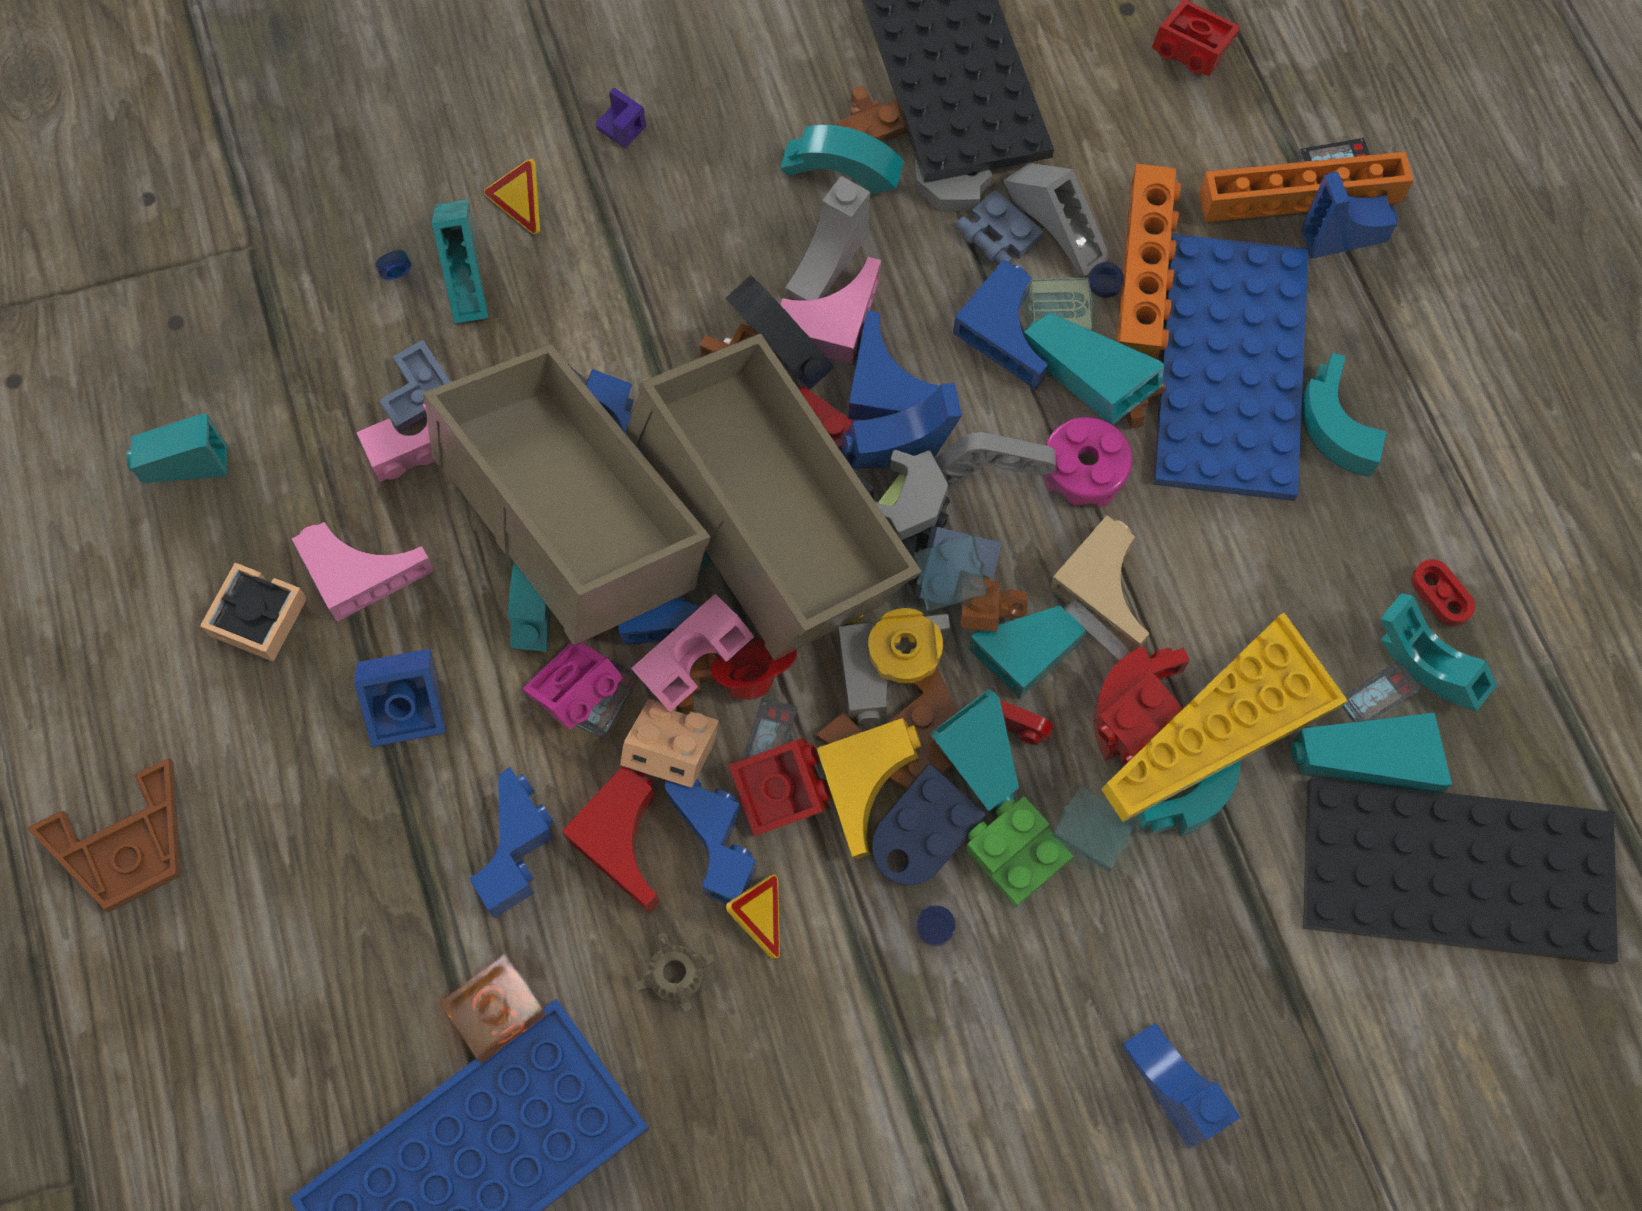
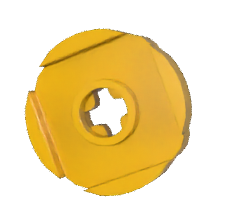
[868,608,943,684]

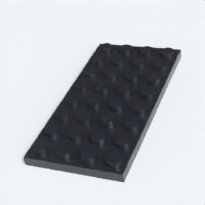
[862,0,1054,182]
[1303,778,1618,964]

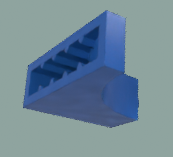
[1300,172,1397,259]
[953,260,1048,390]
[848,311,938,420]
[841,383,962,469]
[619,597,701,646]
[1121,1023,1241,1149]

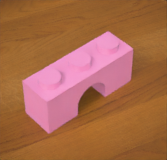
[357,404,435,482]
[631,594,754,712]

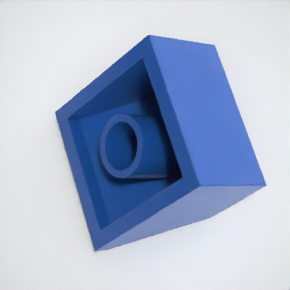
[354,649,446,747]

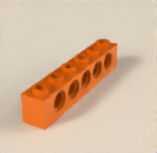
[1199,152,1414,223]
[1116,163,1181,359]

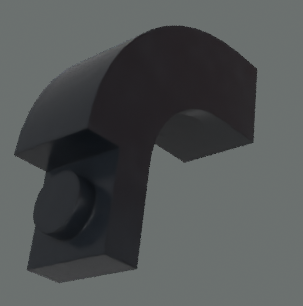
[725,275,834,390]

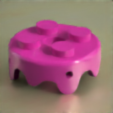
[1043,417,1133,507]

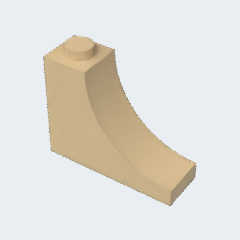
[1049,516,1150,652]

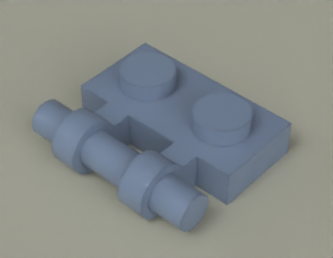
[955,189,1044,264]

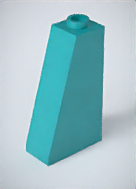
[1024,313,1164,425]
[1291,713,1452,792]

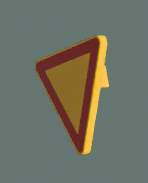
[484,159,540,234]
[726,874,780,959]

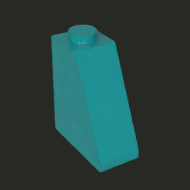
[126,414,228,483]
[968,605,1086,699]
[930,688,1019,811]

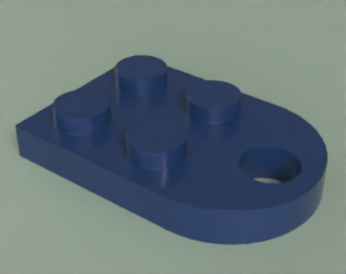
[870,764,986,885]

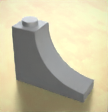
[1003,163,1111,276]
[785,176,870,301]
[838,614,950,725]

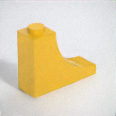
[817,718,922,859]

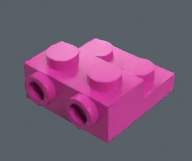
[522,642,623,730]

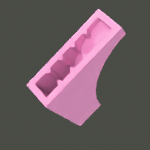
[781,257,881,365]
[292,522,435,622]

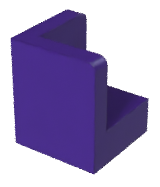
[596,88,646,148]

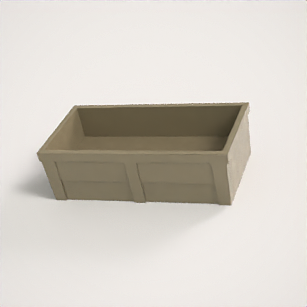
[626,333,922,661]
[423,344,710,645]

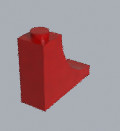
[562,766,660,914]

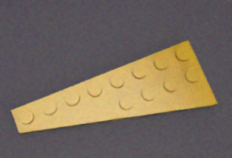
[1101,613,1348,822]

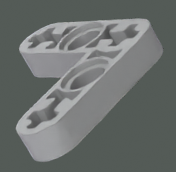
[935,432,1056,488]

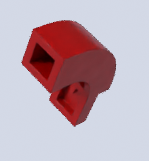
[1093,646,1190,761]

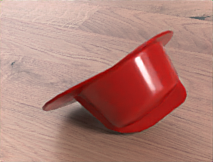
[711,638,798,700]

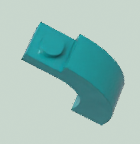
[780,125,904,195]
[1301,352,1387,477]
[508,562,550,652]
[1380,593,1497,711]
[1136,760,1241,836]

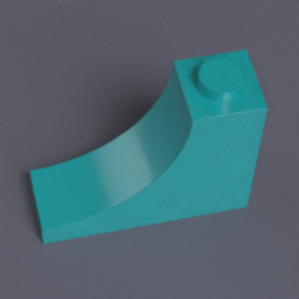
[432,199,489,324]

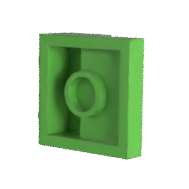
[965,796,1074,908]

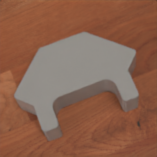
[915,157,992,211]
[875,450,948,540]

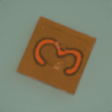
[440,955,547,1064]

